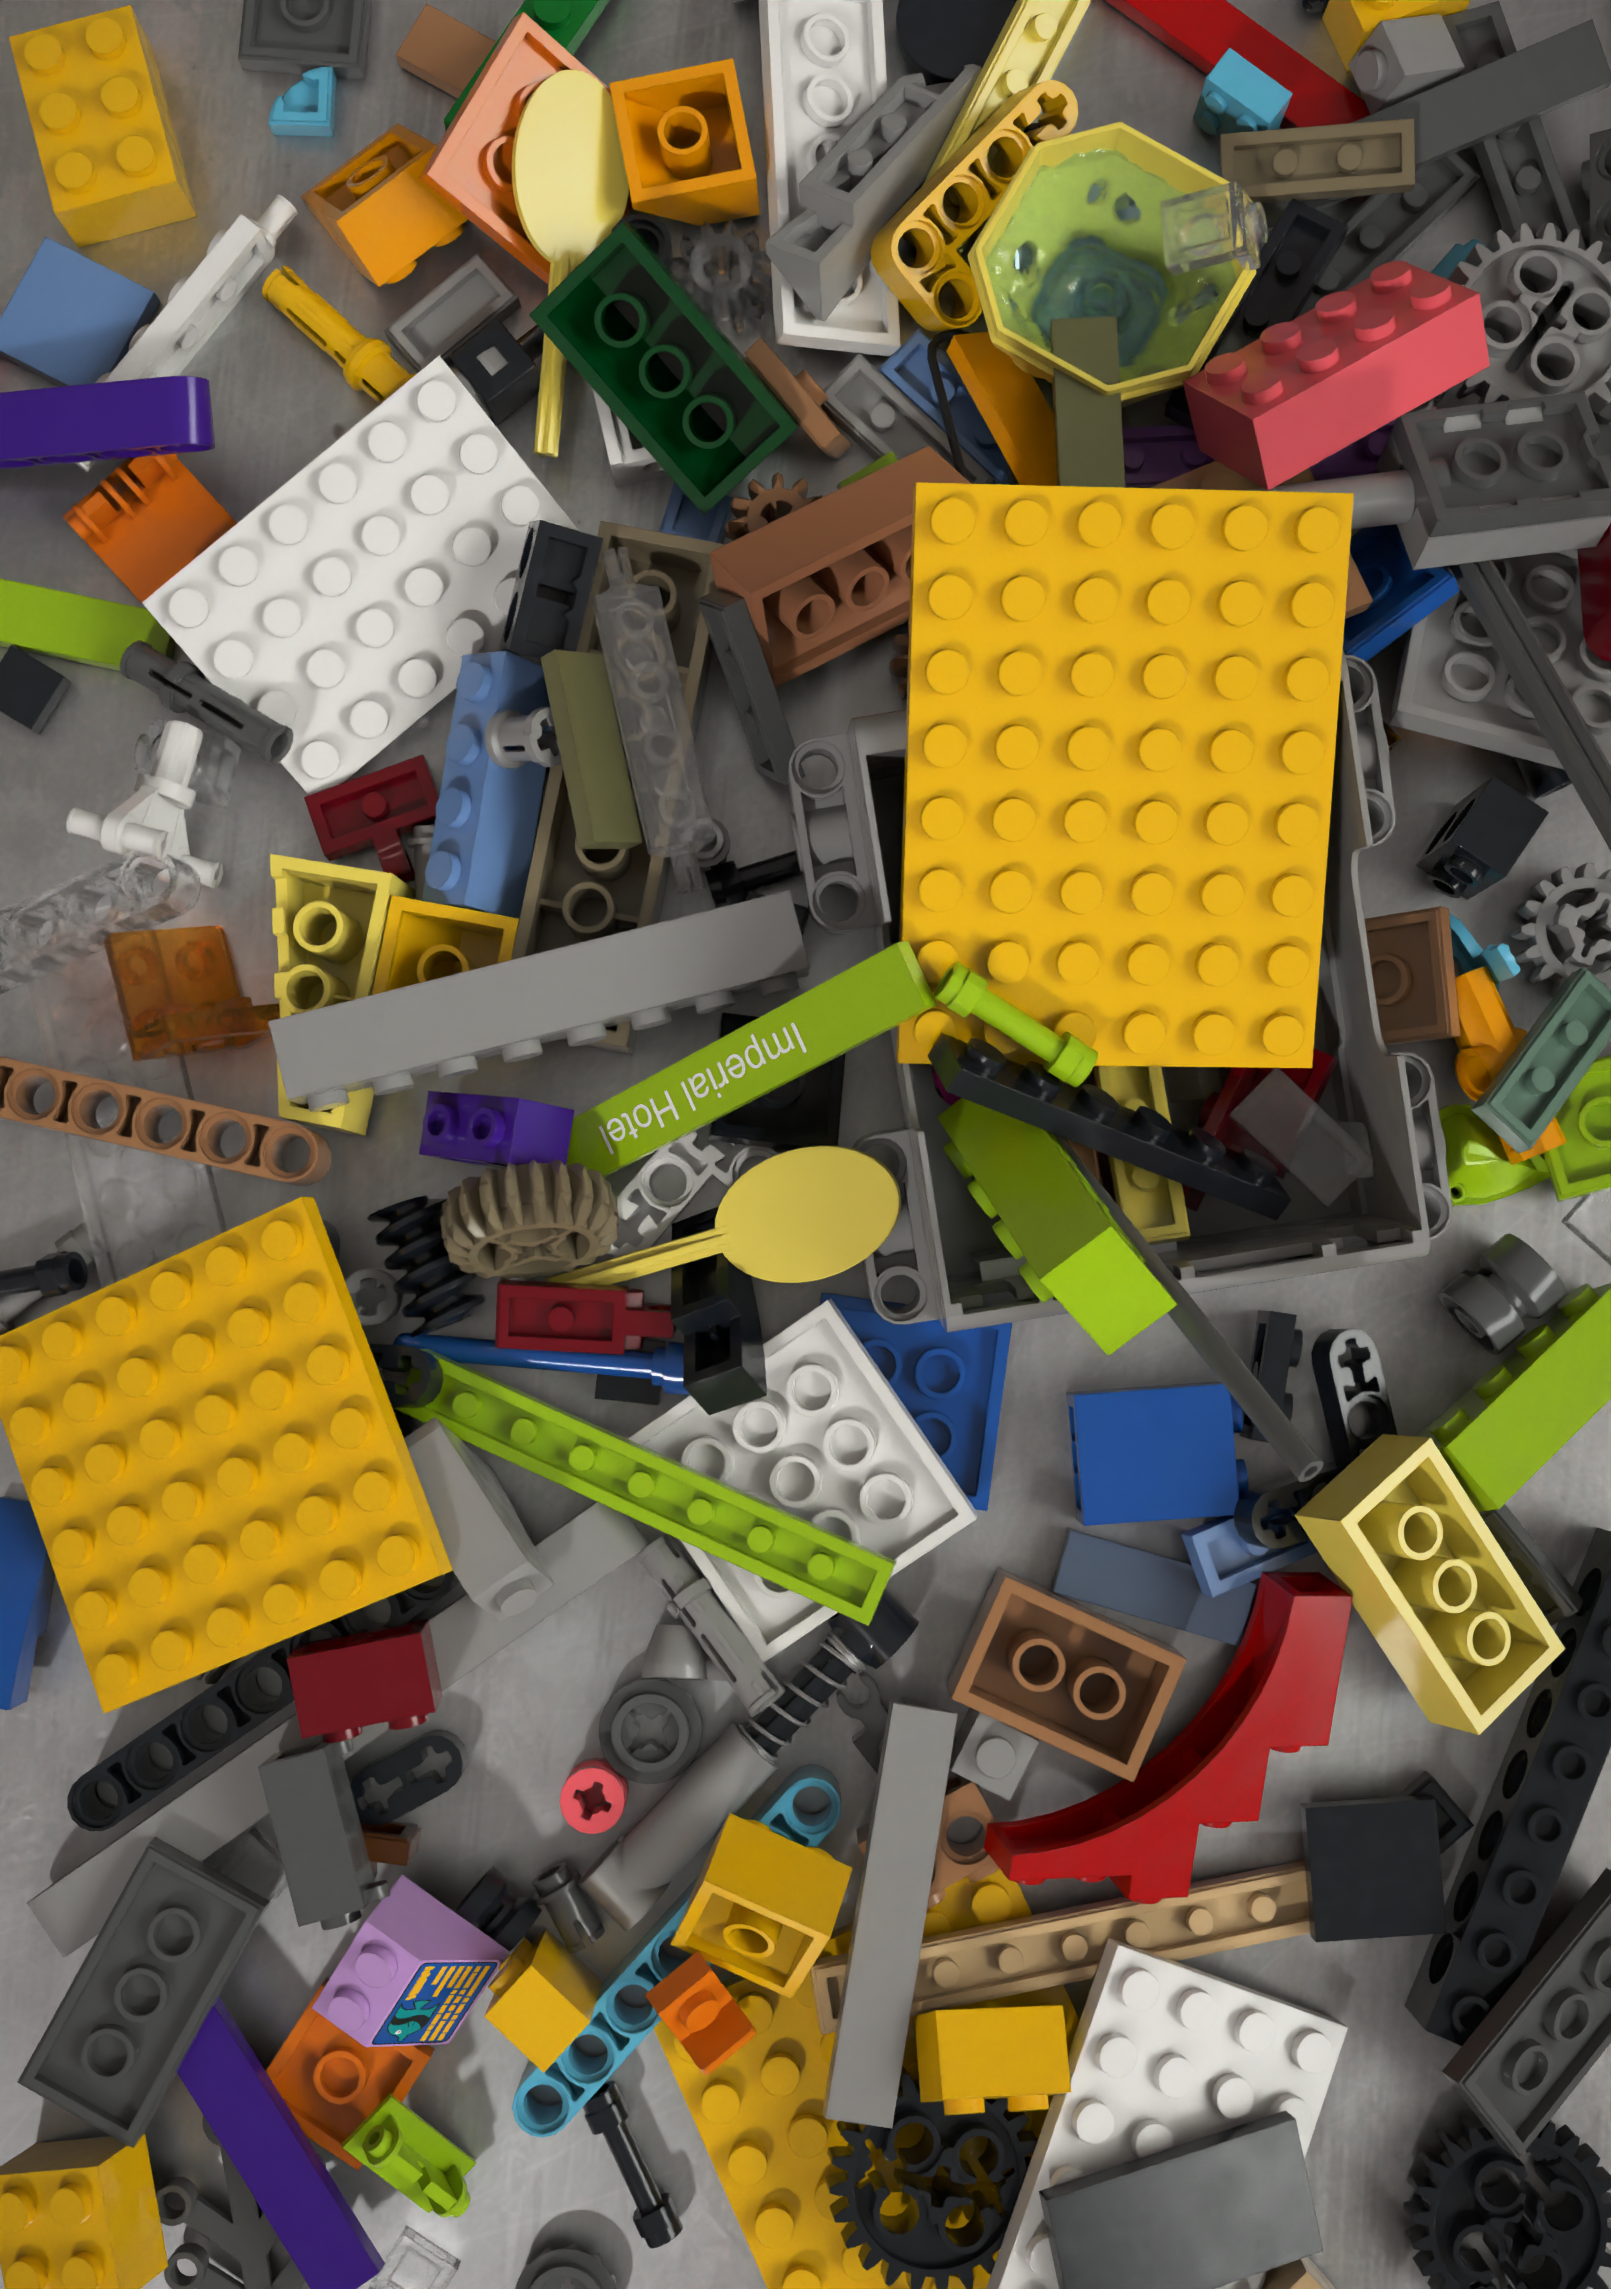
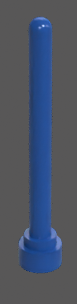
[393,1333,690,1395]

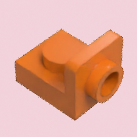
[645,1951,756,2075]

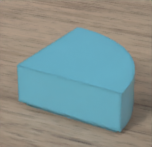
[268,66,337,137]

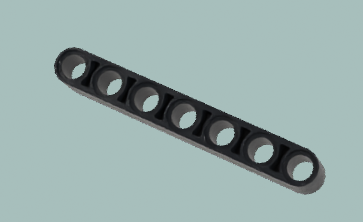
[67,1571,459,1831]

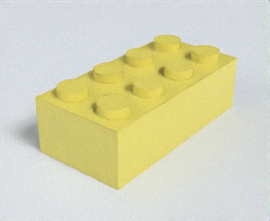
[1295,1434,1565,1735]

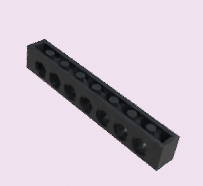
[1404,1528,1611,2046]

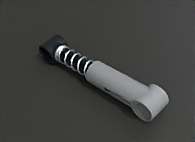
[578,1589,919,1931]

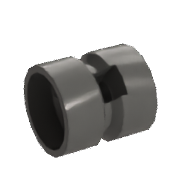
[1439,1234,1566,1355]

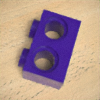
[419,1091,574,1168]

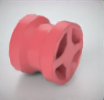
[559,1757,629,1834]

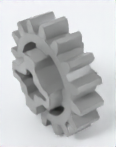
[1511,863,1611,997]

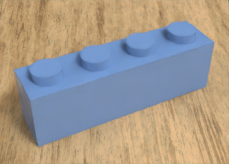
[422,651,552,919]

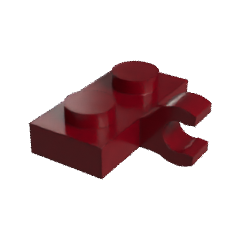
[304,754,439,883]

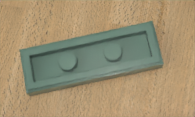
[1471,967,1611,1153]

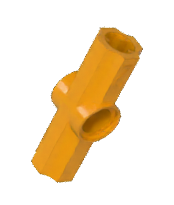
[1454,966,1567,1165]

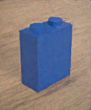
[1066,1381,1249,1526]

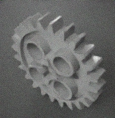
[1448,223,1611,414]

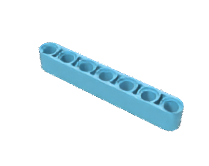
[512,1764,842,2138]

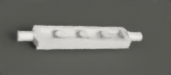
[76,194,299,472]

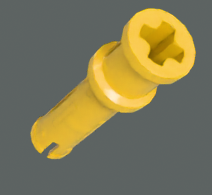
[262,265,417,405]

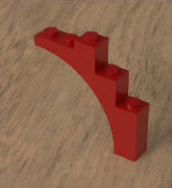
[984,1572,1353,1904]

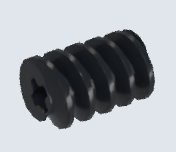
[367,1195,486,1338]

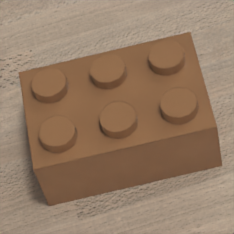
[946,1568,1187,1783]

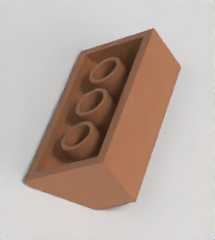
[710,446,971,688]

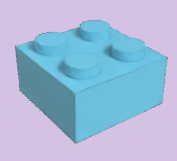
[1193,48,1293,138]

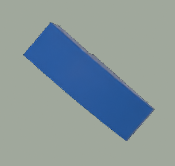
[0,1496,55,1710]

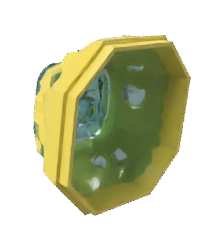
[967,122,1257,408]

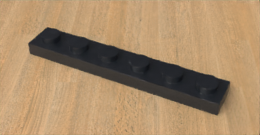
[927,1033,1292,1221]

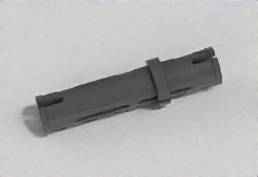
[120,640,294,764]

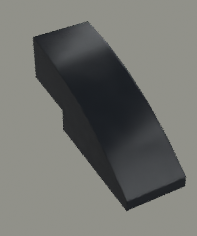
[671,1206,767,1416]

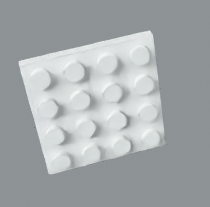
[628,1299,979,1663]

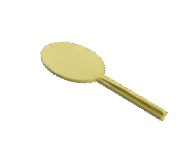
[511,70,629,458]
[545,1145,901,1285]

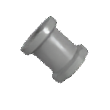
[485,707,562,769]

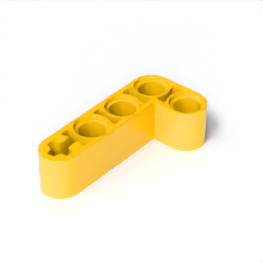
[870,80,1079,332]

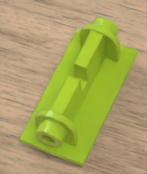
[341,2094,476,2218]

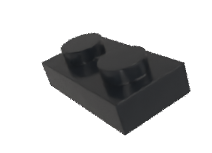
[1239,1310,1303,1443]

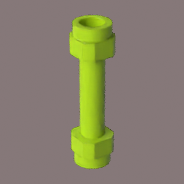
[933,961,1098,1088]

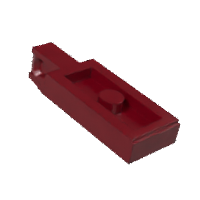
[495,1279,676,1355]

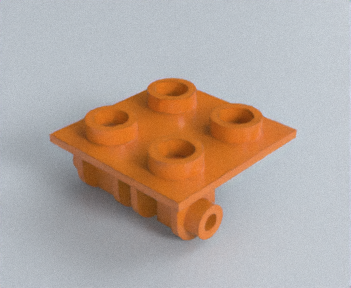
[62,454,237,609]

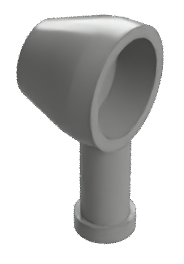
[642,1625,765,1681]

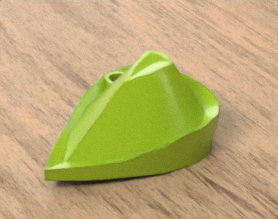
[1438,1104,1550,1206]

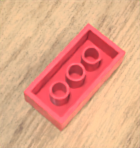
[1182,260,1490,491]

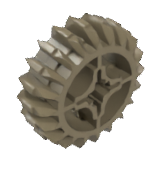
[440,1159,619,1281]

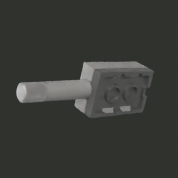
[1244,391,1611,570]

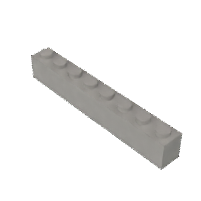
[268,890,810,1112]

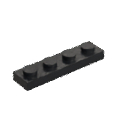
[1164,198,1348,431]

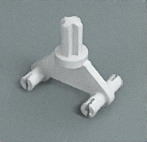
[66,720,223,889]

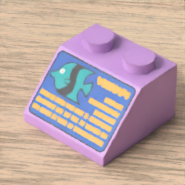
[312,1875,510,2047]

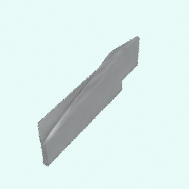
[765,64,981,321]

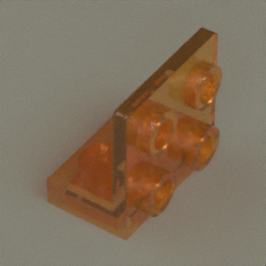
[104,926,280,1062]

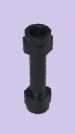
[705,850,803,908]
[0,1251,88,1297]
[583,2081,683,2249]

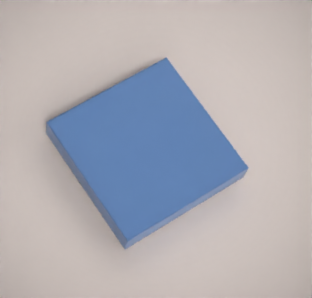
[0,236,160,387]

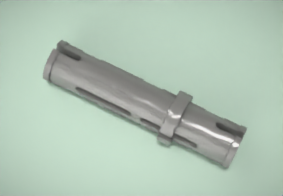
[637,1534,785,1717]

